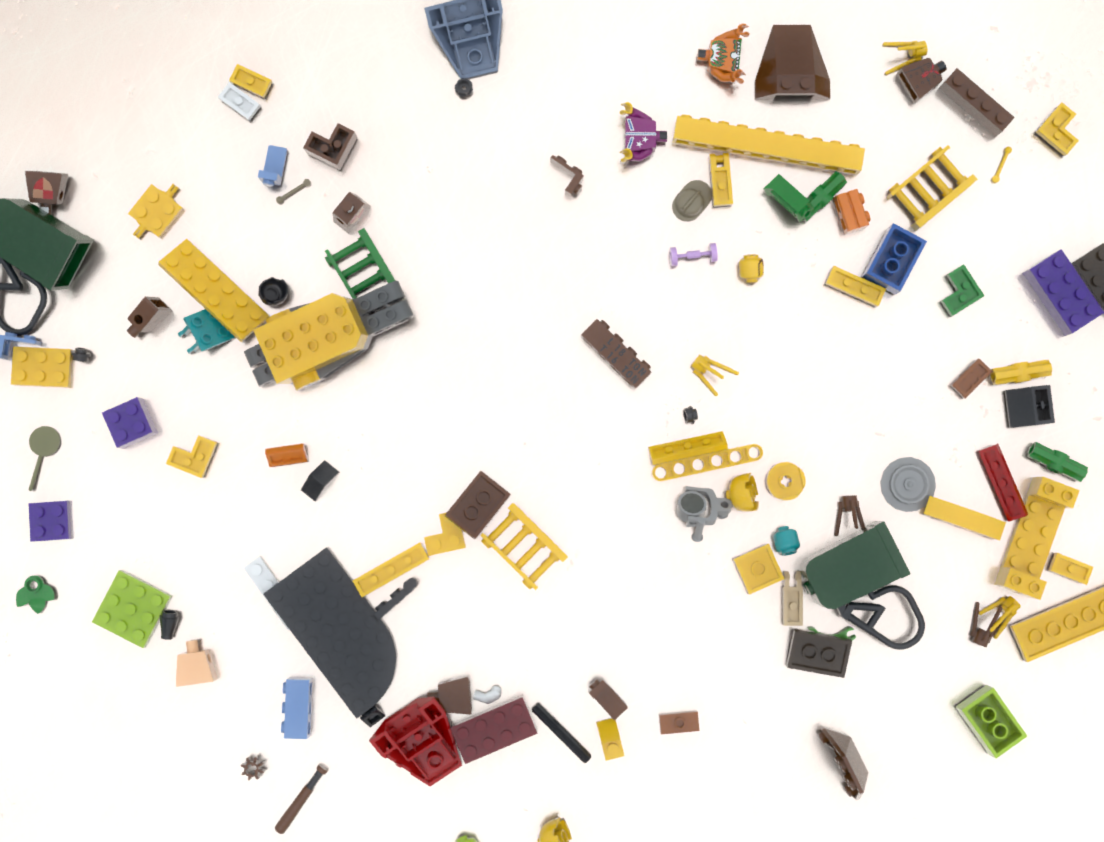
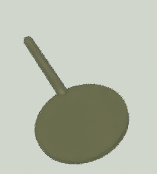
[28,426,60,491]

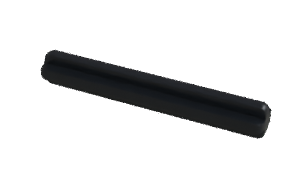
[532,703,591,763]

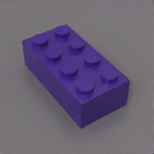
[1022,249,1104,336]

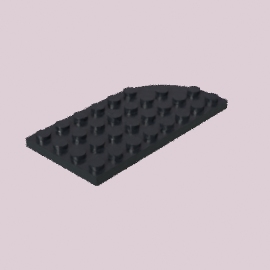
[263,547,396,719]

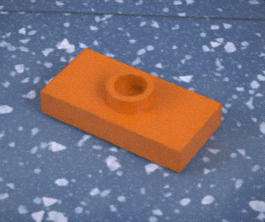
[265,443,308,467]

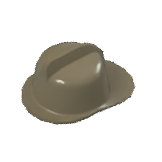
[672,180,712,221]

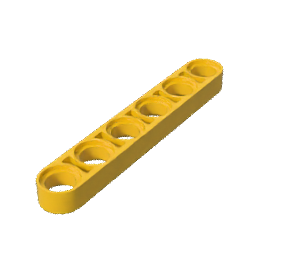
[652,444,763,481]

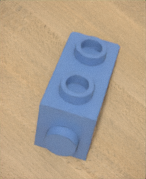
[258,145,288,186]
[0,332,42,360]

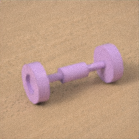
[669,243,718,266]

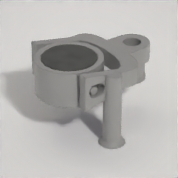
[676,486,732,542]

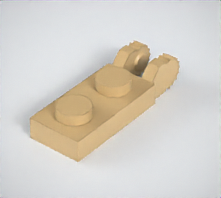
[782,571,803,626]

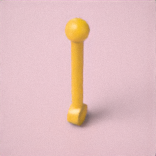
[991,146,1012,183]

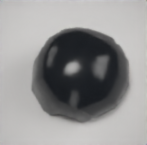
[258,277,288,306]

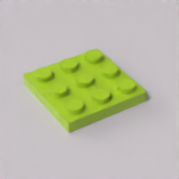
[92,570,172,648]

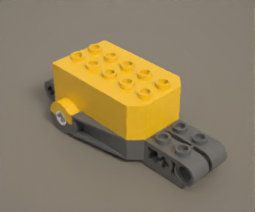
[244,281,414,391]

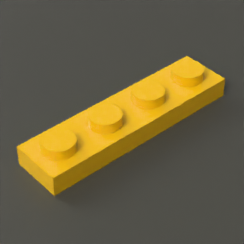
[648,431,728,465]
[353,542,430,597]

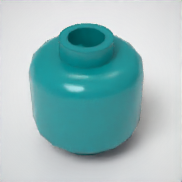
[773,526,800,556]

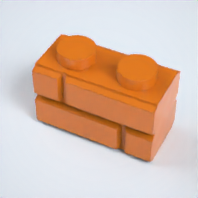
[833,189,871,234]

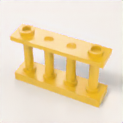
[886,145,978,232]
[480,503,568,590]

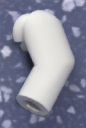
[473,686,501,704]

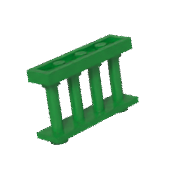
[324,228,396,300]

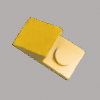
[596,718,624,761]

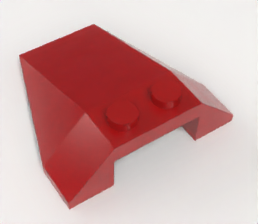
[369,697,462,787]

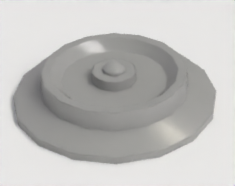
[880,457,936,512]

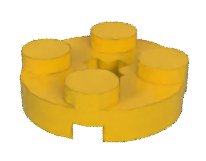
[766,462,806,500]

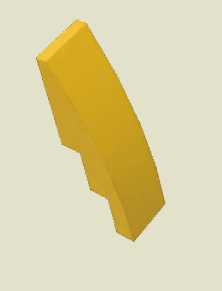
[924,496,1006,541]

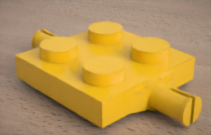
[128,183,183,239]

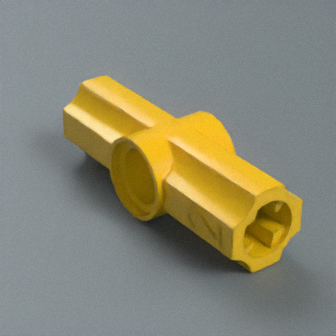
[990,360,1052,385]

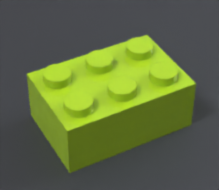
[956,685,1027,759]

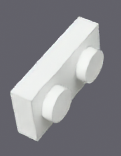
[218,82,261,121]

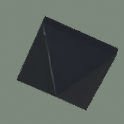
[360,706,385,727]

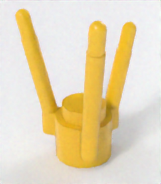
[883,41,928,75]
[691,354,739,396]
[979,596,1021,639]

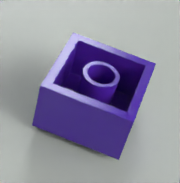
[102,397,158,449]

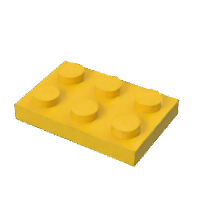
[11,346,73,388]

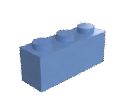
[281,677,313,739]

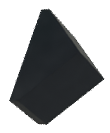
[301,460,340,502]

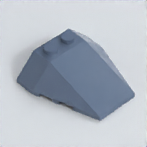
[424,0,503,79]

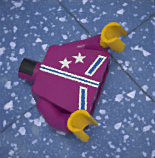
[619,102,667,162]

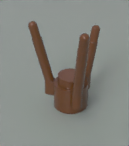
[835,495,865,536]
[970,602,1003,648]

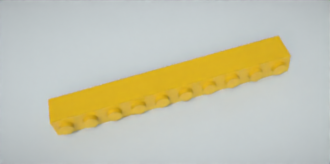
[672,114,865,175]

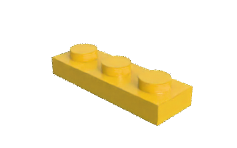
[825,266,886,307]

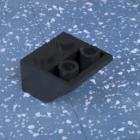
[1005,385,1055,428]

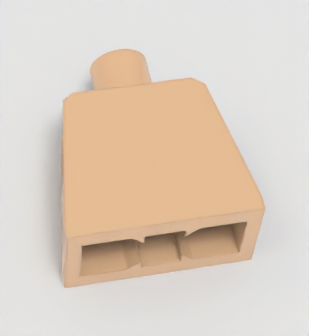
[176,640,217,687]

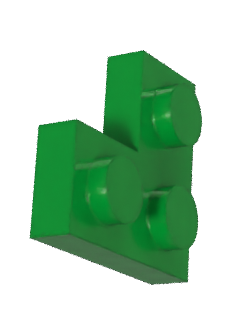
[941,264,985,317]

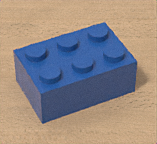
[862,223,927,295]

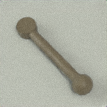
[276,179,311,204]

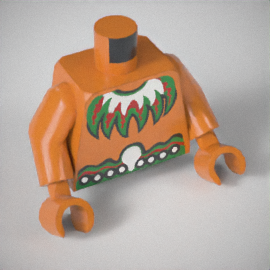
[697,23,750,84]

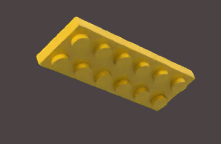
[158,239,269,343]
[1010,586,1104,662]

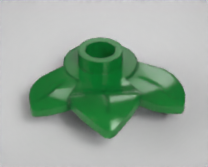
[16,575,55,614]

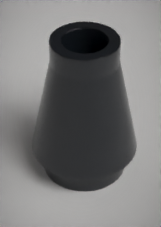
[159,610,179,640]

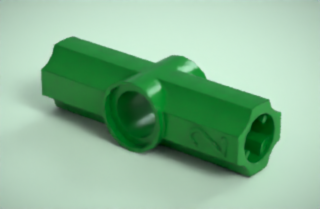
[803,171,847,222]
[1027,442,1088,482]

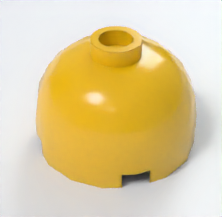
[726,472,759,512]
[537,817,572,842]

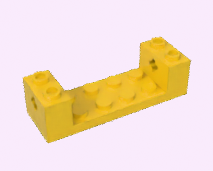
[994,476,1080,600]

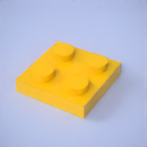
[733,544,784,595]

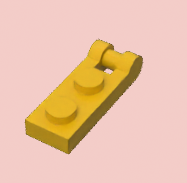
[709,153,733,207]

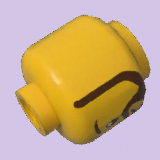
[739,254,764,282]

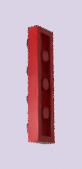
[979,443,1028,522]

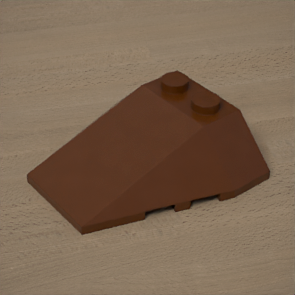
[755,25,831,100]

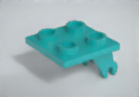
[178,309,235,354]

